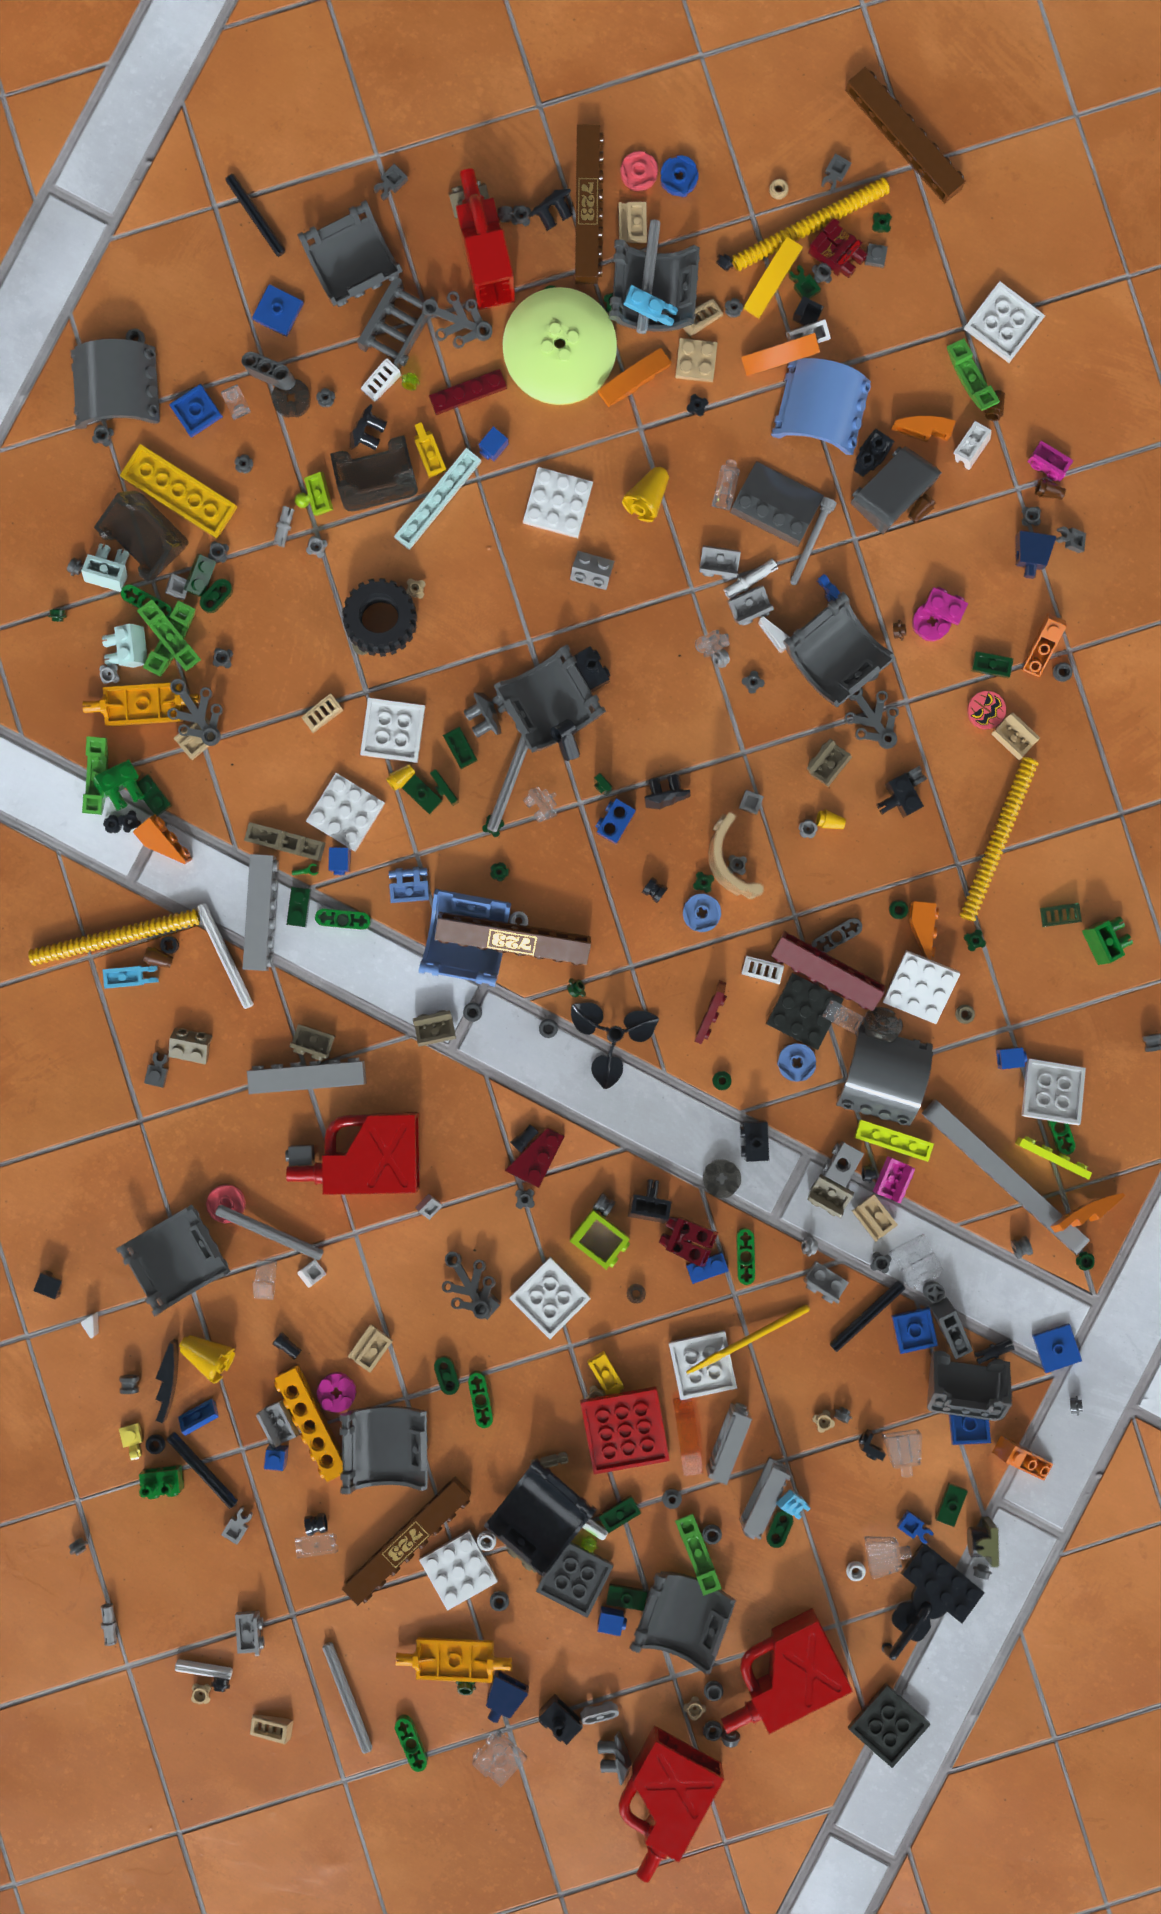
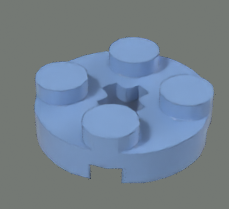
[683,894,721,932]
[777,1043,816,1082]

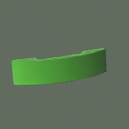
[947,338,1000,411]
[137,599,201,672]
[143,601,196,677]
[82,736,108,815]
[675,1513,722,1595]

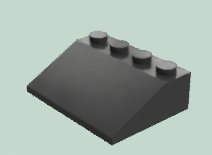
[730,461,824,547]

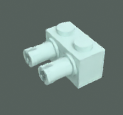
[81,543,129,592]
[102,624,148,668]

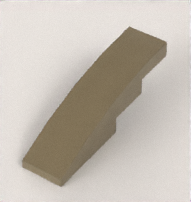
[244,822,326,861]

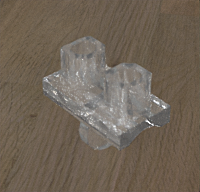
[695,630,730,657]
[523,787,557,822]

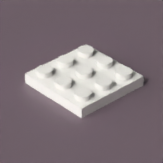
[964,281,1045,363]
[523,467,593,538]
[360,698,426,763]
[306,773,385,852]
[883,950,960,1024]
[1021,1059,1086,1125]
[509,1257,591,1339]
[668,1330,737,1400]
[419,1529,498,1611]

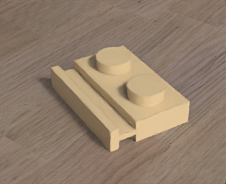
[619,202,647,243]
[173,716,222,760]
[851,1194,898,1242]
[348,1324,393,1373]

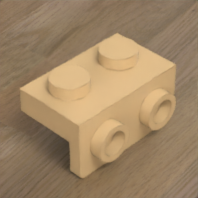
[991,713,1040,760]

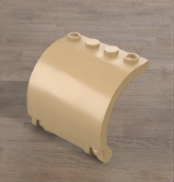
[708,812,764,899]

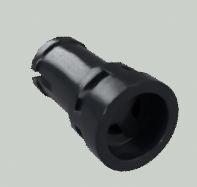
[510,1124,539,1153]
[272,1332,302,1359]

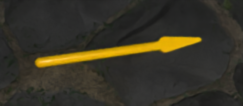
[686,1305,810,1374]

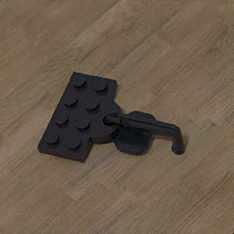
[882,1543,985,1660]

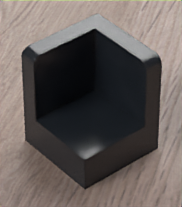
[792,296,823,326]
[33,1270,62,1299]

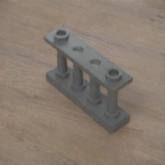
[357,278,435,370]

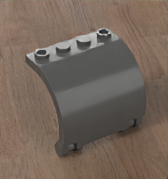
[297,200,403,307]
[609,239,700,332]
[70,339,160,429]
[783,591,896,708]
[494,645,606,753]
[836,1024,933,1126]
[116,1205,231,1316]
[340,1406,428,1494]
[629,1571,736,1674]

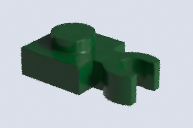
[789,265,821,299]

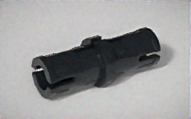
[974,1338,1015,1364]

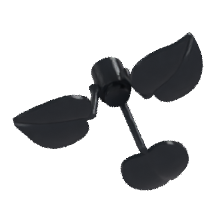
[571,1002,659,1089]

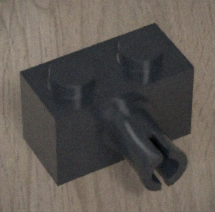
[572,646,611,692]
[876,773,924,818]
[740,1121,769,1162]
[628,1179,672,1223]
[539,1694,583,1745]

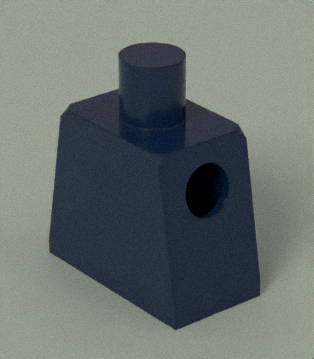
[1015,531,1056,579]
[486,1670,529,1723]

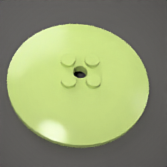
[503,287,617,405]

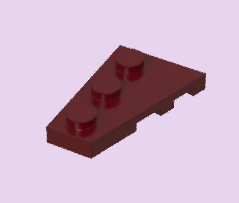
[694,980,727,1044]
[505,1127,565,1188]

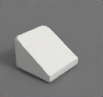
[297,1259,326,1288]
[81,1312,99,1338]

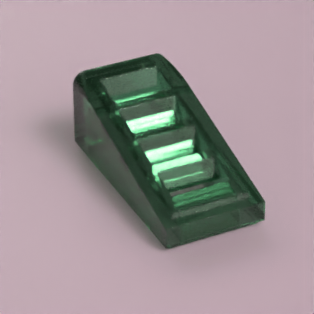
[1040,903,1082,927]

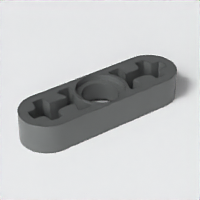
[811,918,862,953]

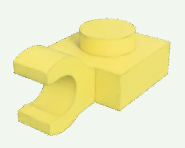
[119,1422,144,1460]

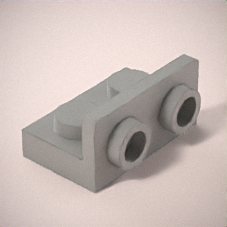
[804,1261,849,1304]

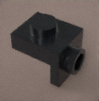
[859,1429,886,1461]

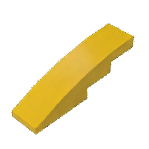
[743,237,803,319]

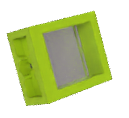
[570,1209,630,1269]

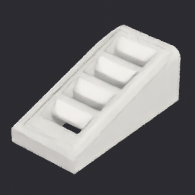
[361,358,401,402]
[758,616,790,653]
[741,956,784,984]

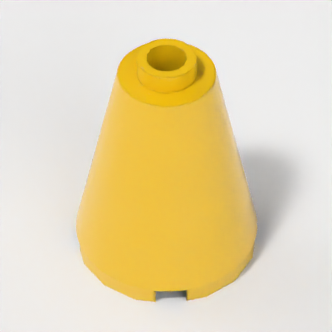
[622,467,669,522]
[179,1335,235,1384]

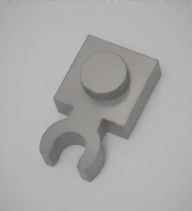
[221,1507,253,1545]

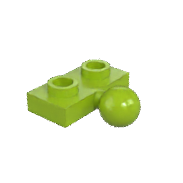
[295,472,333,516]

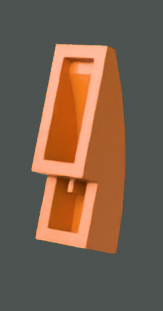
[891,416,956,442]

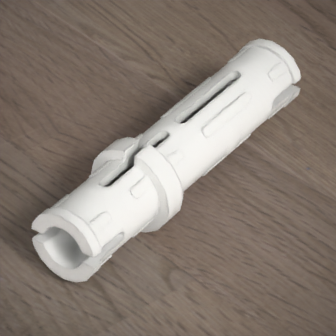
[724,558,778,600]

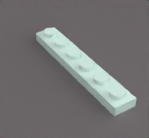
[394,448,481,550]

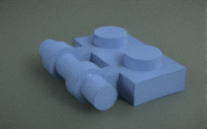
[389,867,430,903]

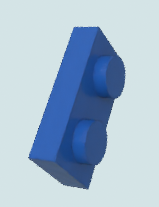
[686,1252,729,1284]
[178,1398,219,1436]

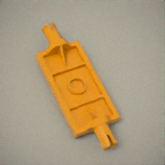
[83,683,200,726]
[395,1637,512,1683]

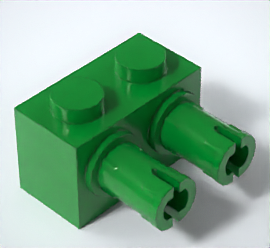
[93,760,145,811]
[1082,917,1133,965]
[139,1465,184,1499]

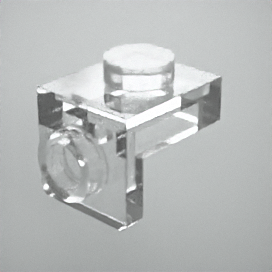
[221,384,251,420]

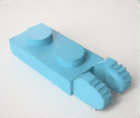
[623,285,678,326]
[103,966,159,989]
[776,1489,811,1519]

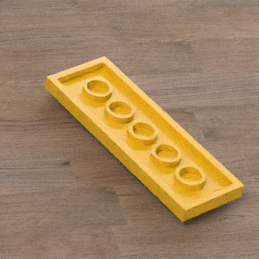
[119,444,238,539]

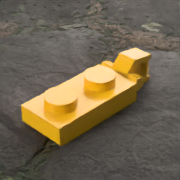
[414,422,447,478]
[587,1351,624,1395]

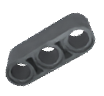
[241,351,295,390]

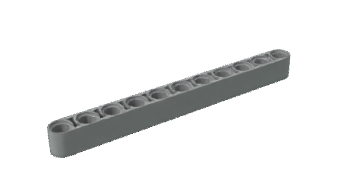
[922,1099,1090,1255]

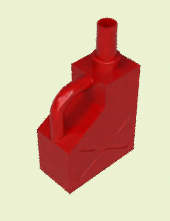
[456,168,515,310]
[286,1112,420,1195]
[721,1608,853,1734]
[618,1725,725,1883]

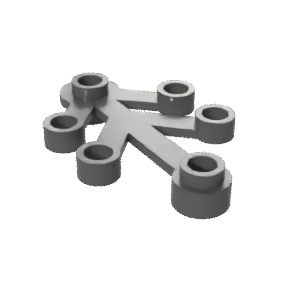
[422,291,492,349]
[167,679,223,746]
[844,688,899,749]
[442,1252,496,1319]

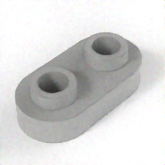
[580,1701,619,1725]

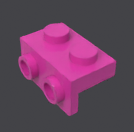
[1027,441,1073,482]
[923,587,968,625]
[872,1156,915,1203]

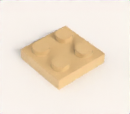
[675,338,718,382]

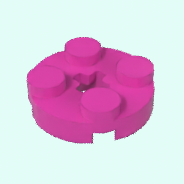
[912,604,951,641]
[317,1372,356,1412]

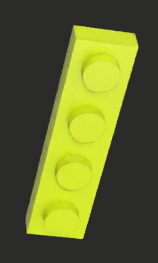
[854,1119,934,1162]
[1015,1136,1092,1179]

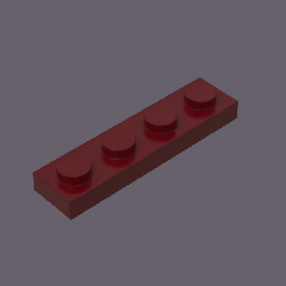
[429,369,507,415]

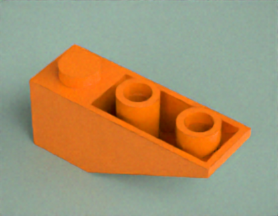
[1022,613,1067,678]
[132,815,192,864]
[908,901,939,960]
[992,1435,1053,1481]

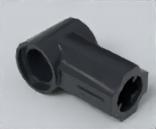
[551,719,580,761]

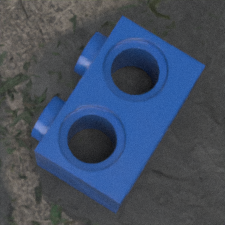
[595,799,636,844]

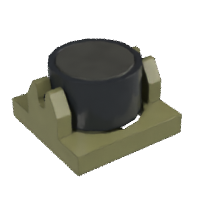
[967,1516,999,1567]

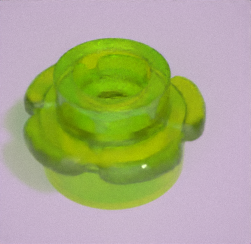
[401,373,420,391]
[580,1535,599,1553]

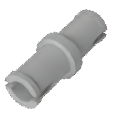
[273,506,295,547]
[100,1603,117,1646]

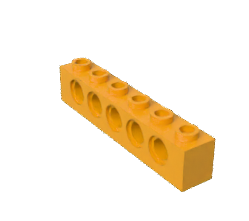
[274,1364,343,1482]

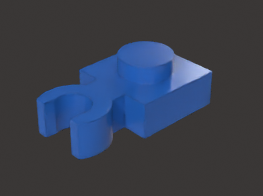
[817,574,840,602]
[897,1510,933,1544]

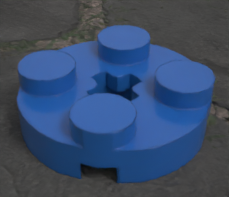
[660,155,699,197]

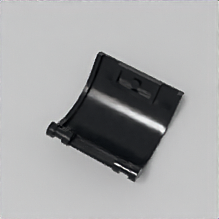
[484,1458,597,1578]

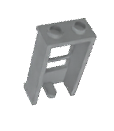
[706,1403,752,1485]
[739,1457,791,1540]

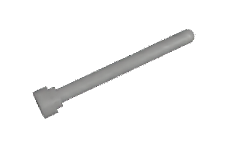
[790,497,837,585]

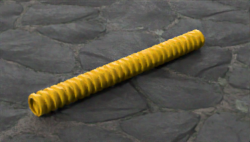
[732,177,890,271]
[959,757,1039,921]
[28,908,200,966]

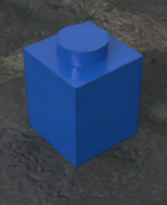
[479,426,509,461]
[328,847,351,876]
[996,1047,1027,1069]
[264,1444,289,1471]
[597,1606,627,1636]

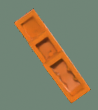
[741,332,820,376]
[597,348,672,407]
[1050,1193,1126,1233]

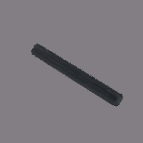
[225,174,285,257]
[830,1281,905,1352]
[167,1432,238,1509]

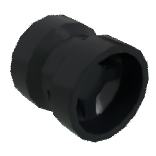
[642,877,668,903]
[304,1513,328,1536]

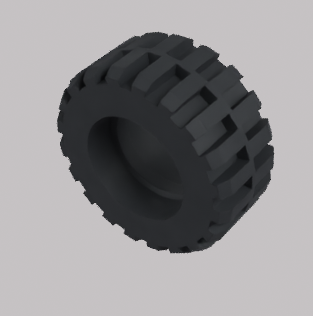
[342,578,417,657]

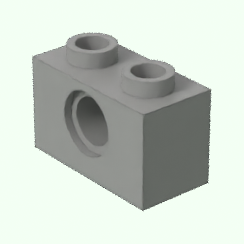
[822,1141,864,1187]

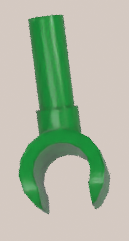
[292,864,319,876]

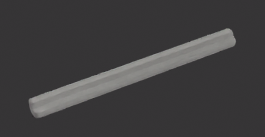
[636,219,661,334]
[487,735,528,832]
[215,1205,323,1260]
[322,1642,372,1754]

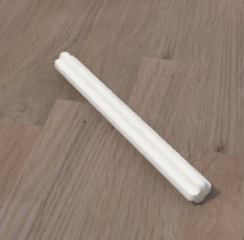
[196,903,254,1009]

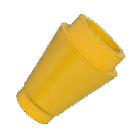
[386,764,415,791]
[816,809,846,829]

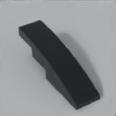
[155,1339,179,1423]

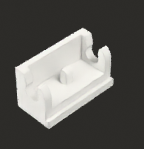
[954,421,992,470]

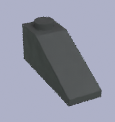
[930,1297,973,1359]

